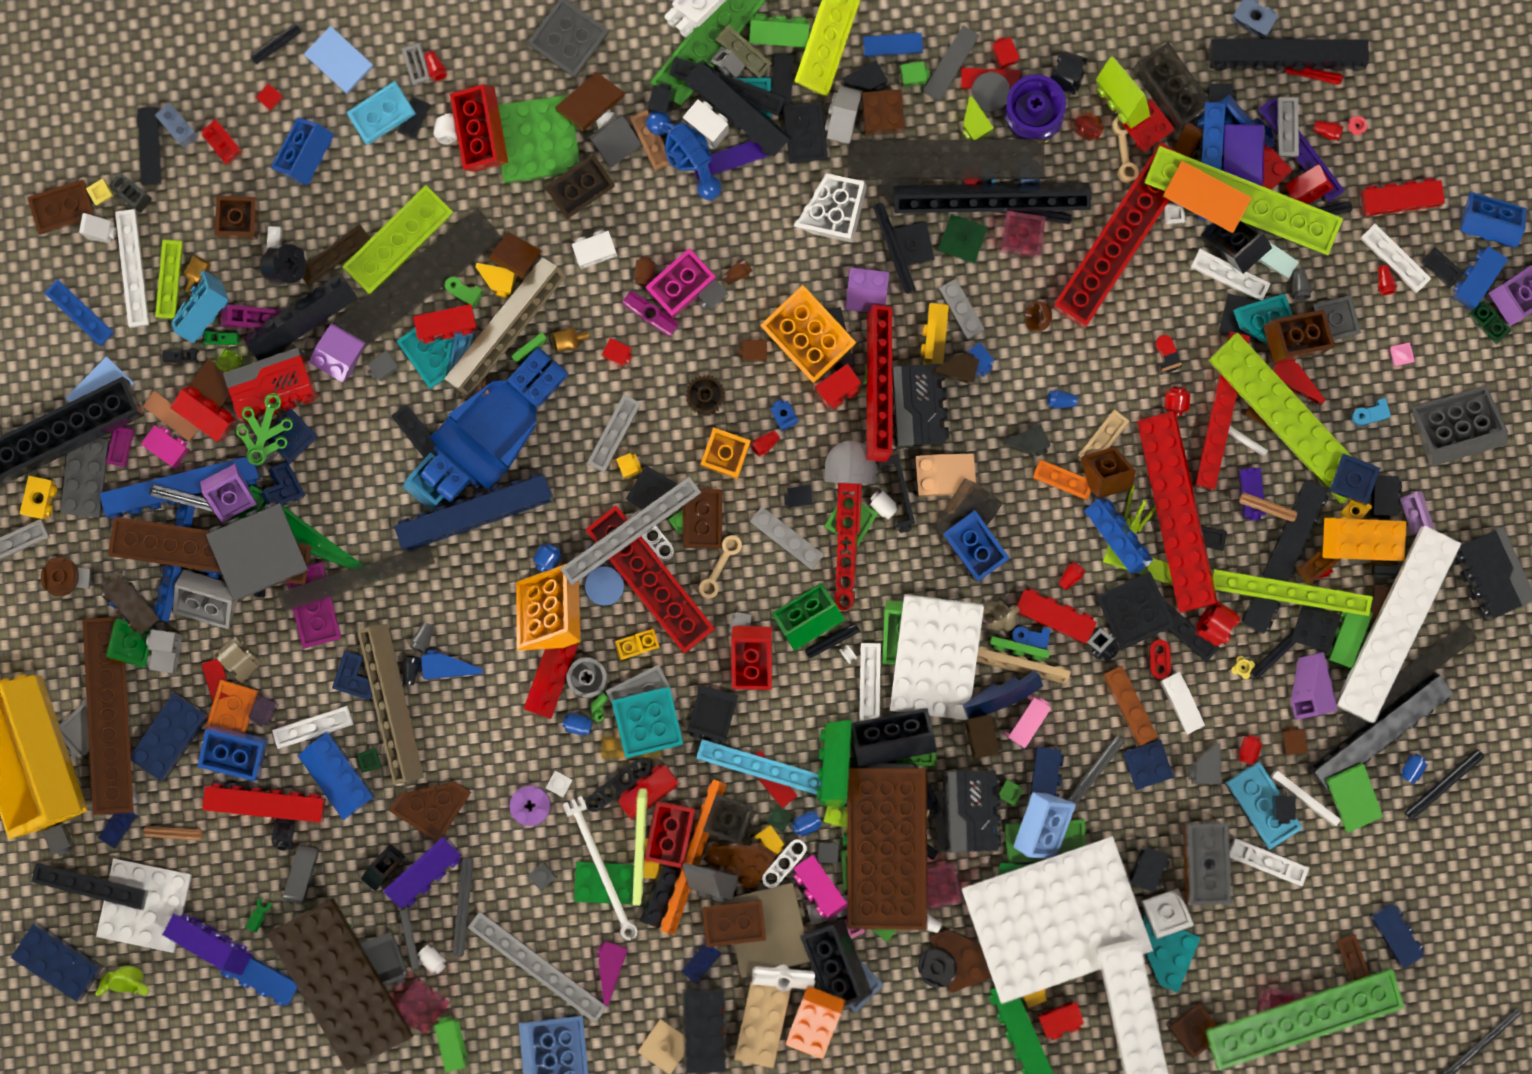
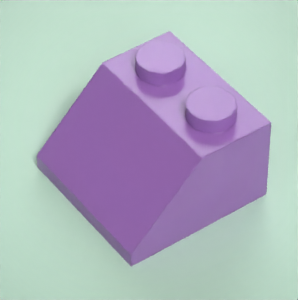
[846,268,889,313]
[309,324,365,382]
[200,464,256,523]

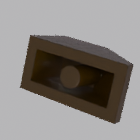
[932,352,980,384]

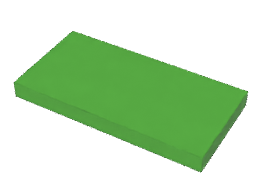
[1005,819,1086,864]

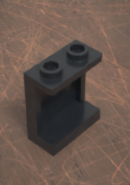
[687,685,738,745]

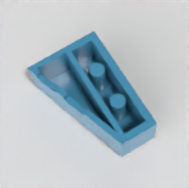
[171,270,228,343]

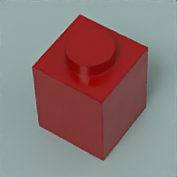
[992,37,1020,69]
[602,338,633,368]

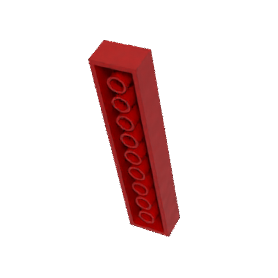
[1052,142,1178,329]

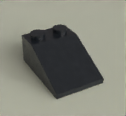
[1201,221,1272,274]

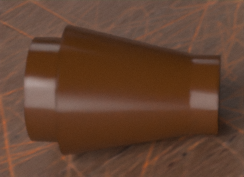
[723,259,753,285]

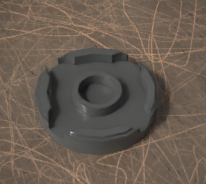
[971,71,1010,111]

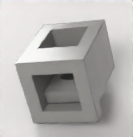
[710,47,745,78]
[729,612,752,633]

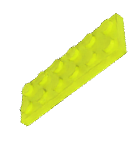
[794,0,860,97]

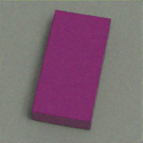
[106,427,135,468]

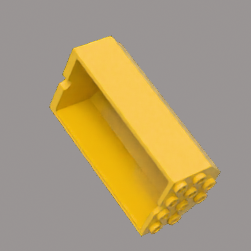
[0,674,88,840]

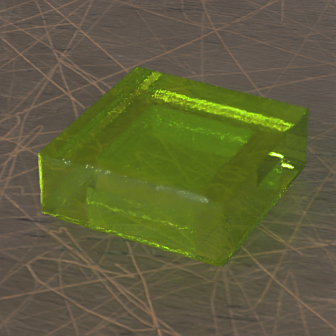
[215,349,242,372]

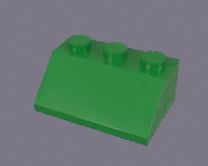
[771,583,844,651]

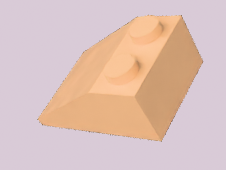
[915,454,977,498]

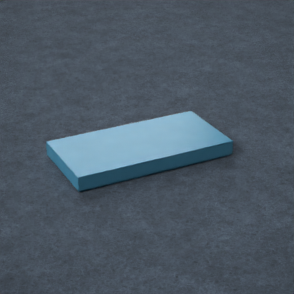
[1225,761,1303,850]

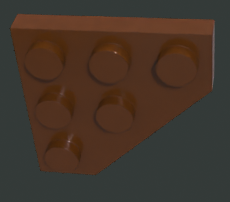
[389,782,472,842]
[703,843,776,891]
[929,930,992,993]

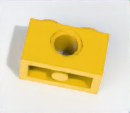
[20,476,57,520]

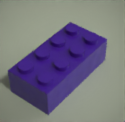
[162,913,253,976]

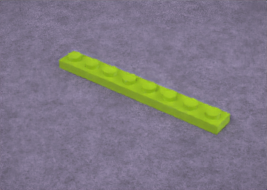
[1212,569,1373,616]

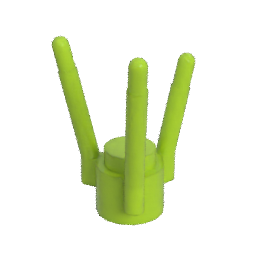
[1123,485,1156,534]

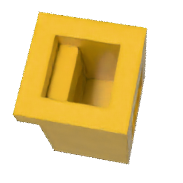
[616,453,643,479]
[1339,500,1372,519]
[754,825,784,855]

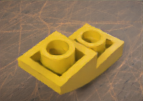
[614,629,659,661]

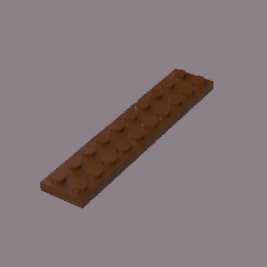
[108,517,312,585]
[83,617,134,816]

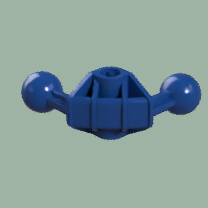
[646,111,722,200]

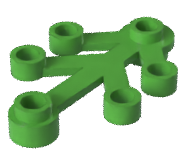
[237,393,293,465]

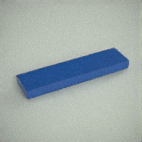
[44,279,115,347]

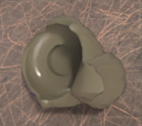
[981,600,1020,632]

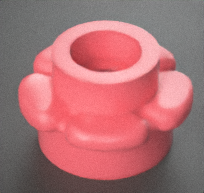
[1347,116,1367,135]

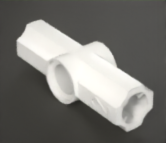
[752,965,815,991]

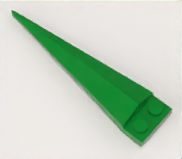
[232,485,381,580]

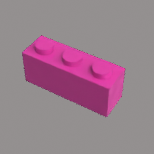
[793,855,848,920]

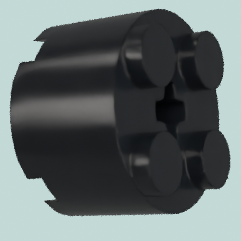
[1050,51,1088,95]
[260,244,306,285]

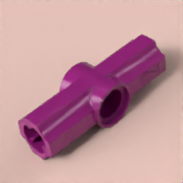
[622,290,680,338]

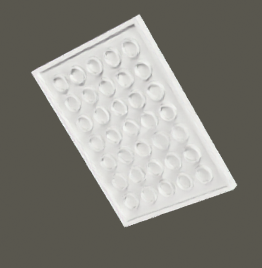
[961,836,1153,1004]

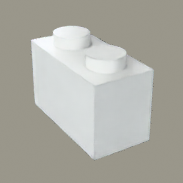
[572,230,617,269]

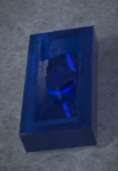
[681,942,722,984]

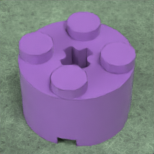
[510,786,552,826]

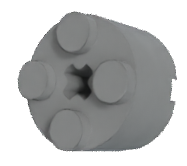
[567,658,608,698]

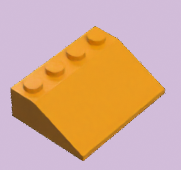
[760,285,857,383]
[516,564,581,651]

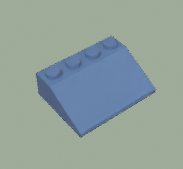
[518,1016,588,1074]

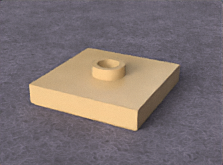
[638,1019,683,1074]

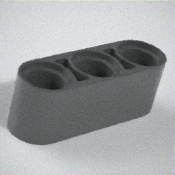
[283,844,319,905]

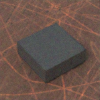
[818,842,839,864]

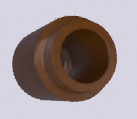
[634,257,655,286]

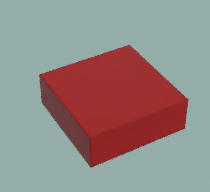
[255,83,284,111]

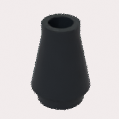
[402,655,421,685]

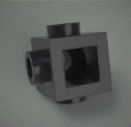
[1087,628,1120,663]

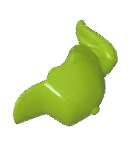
[95,966,149,996]

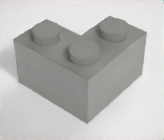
[825,86,862,144]
[146,629,183,674]

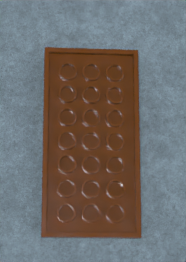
[847,768,928,930]

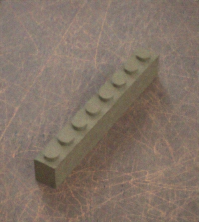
[444,257,566,397]
[357,624,424,785]

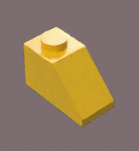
[476,263,516,298]

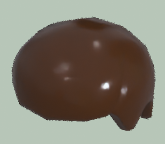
[1025,301,1052,331]

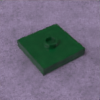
[938,214,988,264]

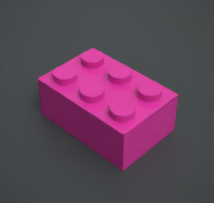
[646,248,716,319]

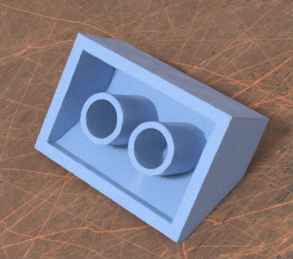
[1013,792,1076,858]

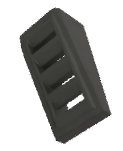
[109,172,152,213]

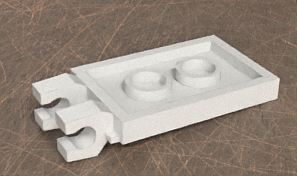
[664,0,726,38]

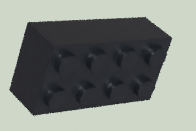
[851,708,937,767]

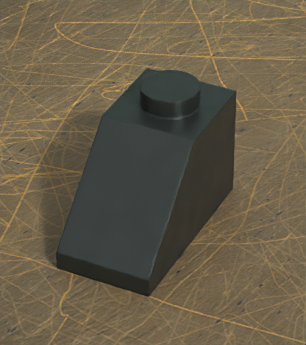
[1004,424,1051,457]

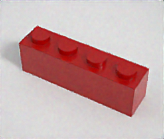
[1360,178,1445,217]
[1016,588,1097,645]
[523,643,578,719]

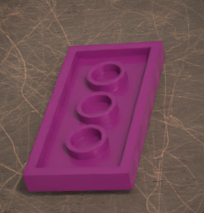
[286,562,342,649]

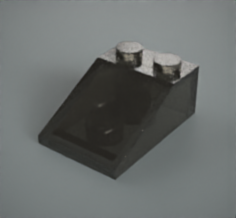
[933,479,1003,537]

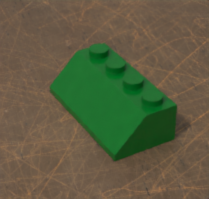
[816,720,851,807]

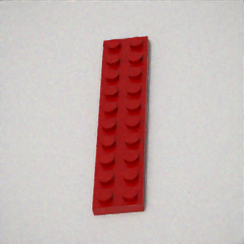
[1137,411,1218,613]

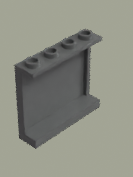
[206,502,309,601]

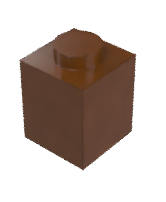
[739,340,767,362]
[1281,726,1308,756]

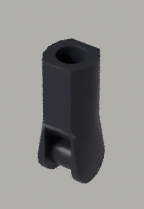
[162,350,199,364]

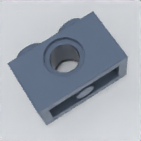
[1230,0,1278,39]
[155,103,199,149]

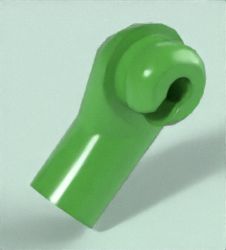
[590,692,609,722]

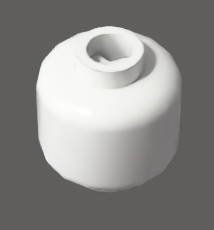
[433,114,458,144]

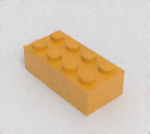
[1323,518,1406,561]

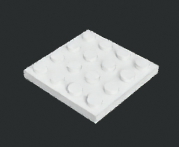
[96,858,192,953]

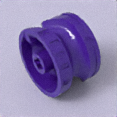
[1005,75,1066,143]

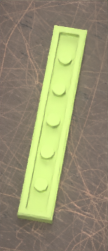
[633,789,647,905]

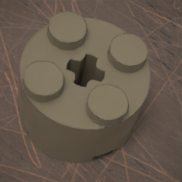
[214,636,262,683]

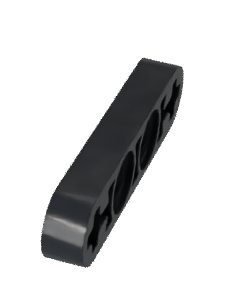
[585,758,651,812]

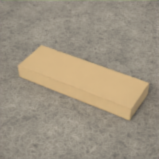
[1078,409,1130,458]

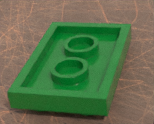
[574,862,634,905]

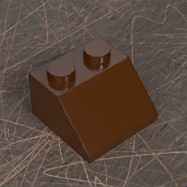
[1081,447,1136,498]

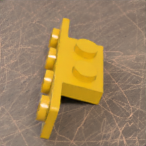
[921,303,949,365]

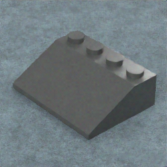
[1411,386,1508,467]

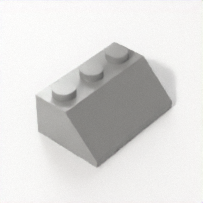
[172,570,238,629]

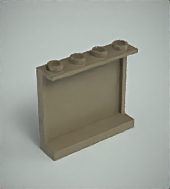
[723,882,810,978]

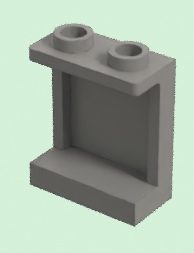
[59,697,90,759]

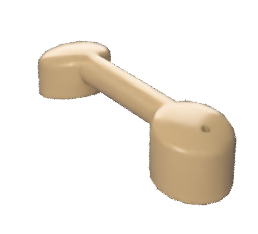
[1112,116,1139,183]
[698,535,742,599]

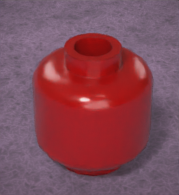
[1164,387,1191,416]

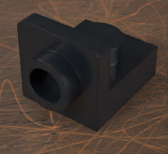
[271,818,296,851]

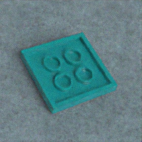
[611,686,683,759]

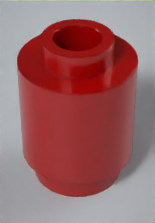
[1238,735,1263,766]

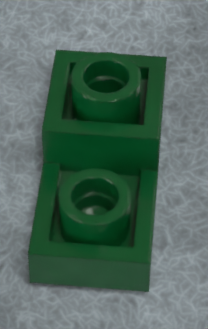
[1469,301,1511,345]

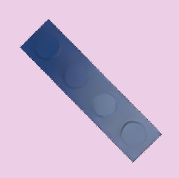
[217,957,298,1007]

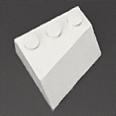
[794,173,867,243]

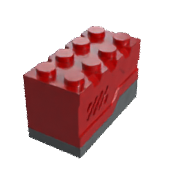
[223,348,319,424]

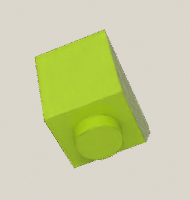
[962,96,994,145]

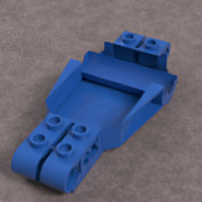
[420,347,569,502]

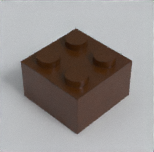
[862,89,905,136]
[215,196,260,240]

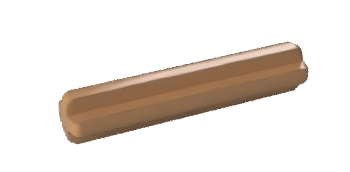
[1239,493,1297,522]
[144,826,203,840]

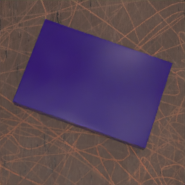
[1224,123,1265,185]

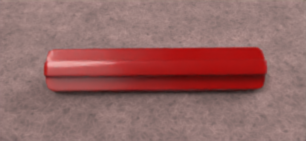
[1285,68,1343,85]

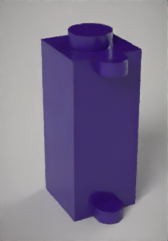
[1238,468,1266,521]

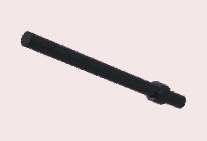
[1439,1008,1522,1074]

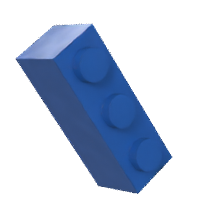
[1452,246,1508,310]

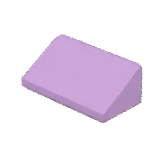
[1399,491,1434,535]

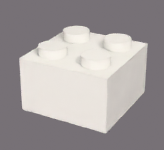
[683,100,729,150]

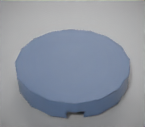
[585,566,625,606]

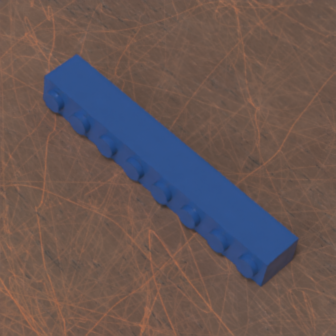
[100,457,262,520]

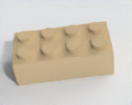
[734,980,791,1068]

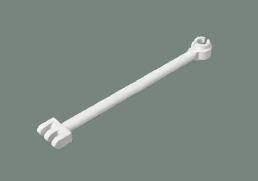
[563,796,637,940]

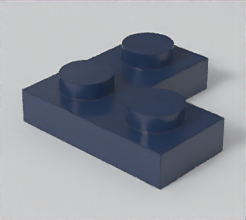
[261,462,305,506]
[332,651,372,701]

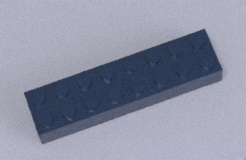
[394,473,555,552]

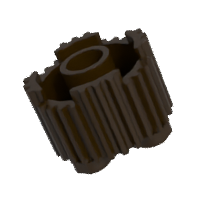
[685,375,725,417]

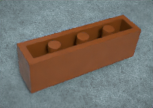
[1102,666,1158,746]

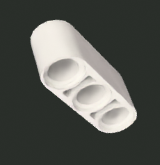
[631,511,674,561]
[762,839,807,888]

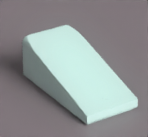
[1258,242,1299,279]

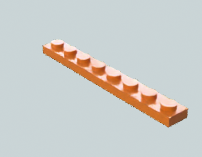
[661,779,727,935]

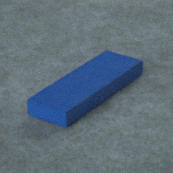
[863,33,923,58]

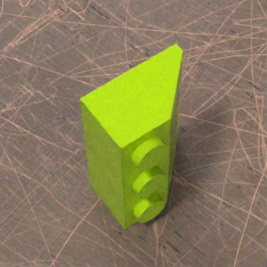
[1096,56,1150,128]

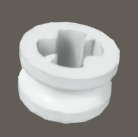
[839,644,857,664]

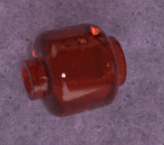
[1074,112,1104,141]

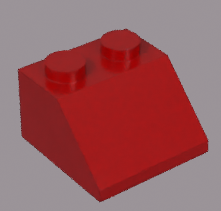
[1037,1000,1084,1040]

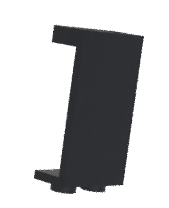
[878,454,915,533]

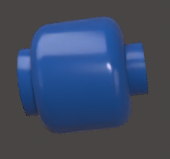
[533,542,562,572]

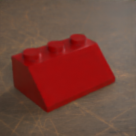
[618,764,681,820]
[644,801,695,868]

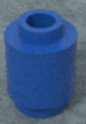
[562,712,593,736]
[1401,753,1428,784]
[791,811,822,837]

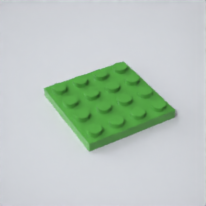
[498,95,580,183]

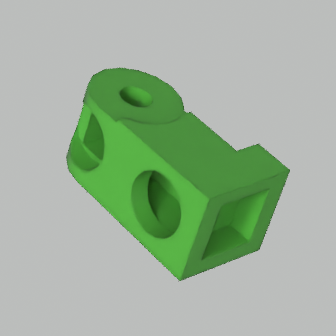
[445,277,484,309]

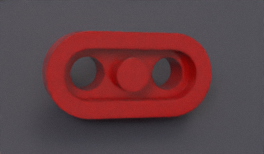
[1149,639,1171,679]

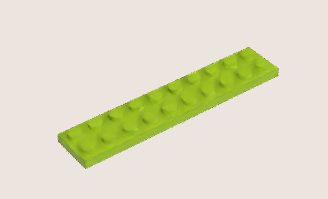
[1144,146,1343,255]
[1208,333,1352,504]

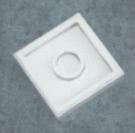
[1141,888,1194,939]

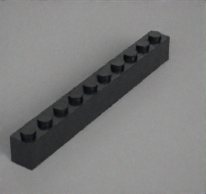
[893,182,1092,213]

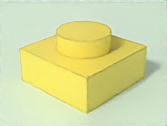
[86,179,114,206]

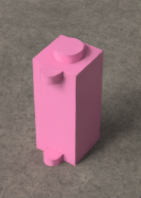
[1003,695,1051,749]

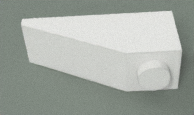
[1160,672,1205,735]

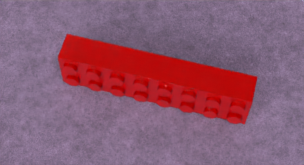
[585,505,715,654]

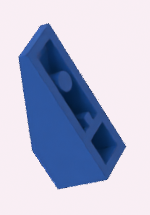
[421,650,485,680]

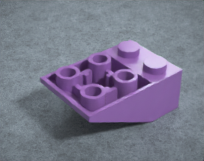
[1291,652,1337,720]

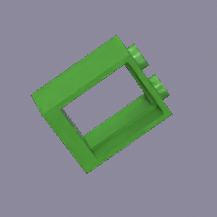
[434,1015,469,1073]

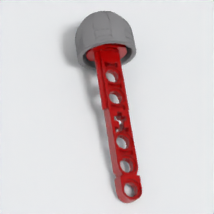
[824,441,877,611]

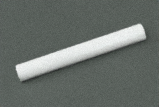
[1228,426,1268,457]

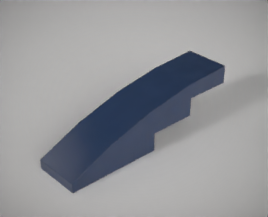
[963,670,1043,719]

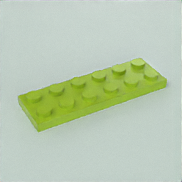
[342,185,454,295]

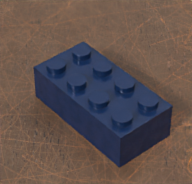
[131,693,209,781]
[10,923,104,1002]

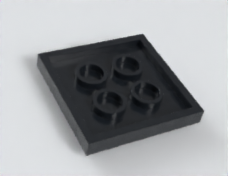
[1096,572,1175,650]

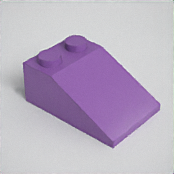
[1489,265,1532,326]

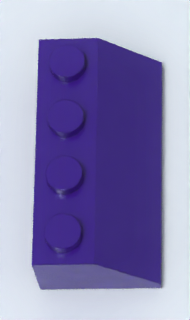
[383,837,463,909]

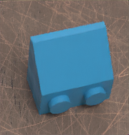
[402,452,448,512]

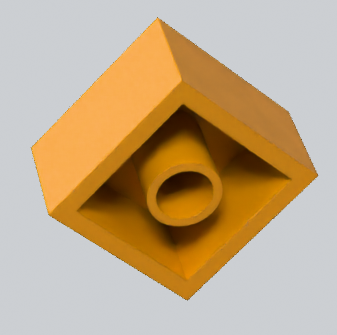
[700,427,751,480]

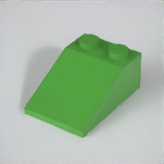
[882,600,904,665]

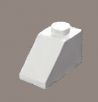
[79,213,116,243]

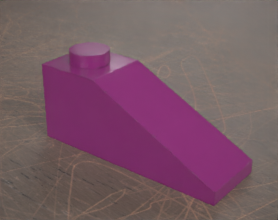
[220,305,282,329]
[596,941,629,1006]

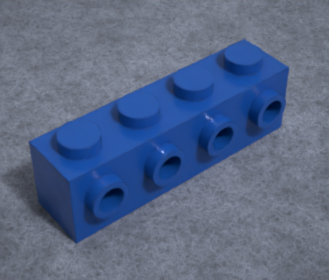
[1084,498,1154,573]

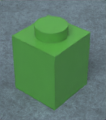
[900,61,930,88]

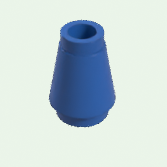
[1047,389,1078,409]

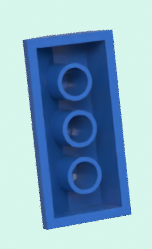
[298,732,376,820]

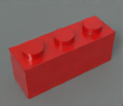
[413,304,478,344]
[171,386,236,442]

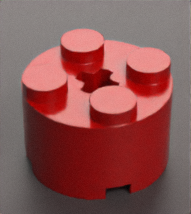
[1195,601,1241,646]

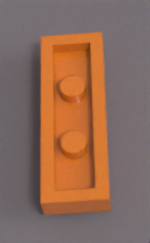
[1032,459,1091,500]

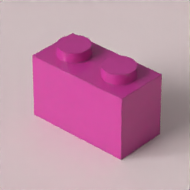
[141,425,190,469]

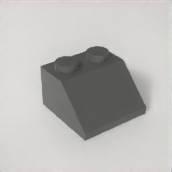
[1188,744,1221,784]
[683,863,738,902]

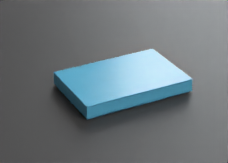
[346,81,416,146]

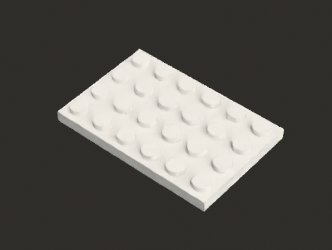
[890,594,984,720]

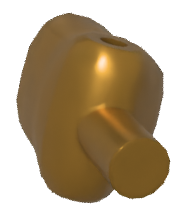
[184,255,211,293]
[551,327,589,353]

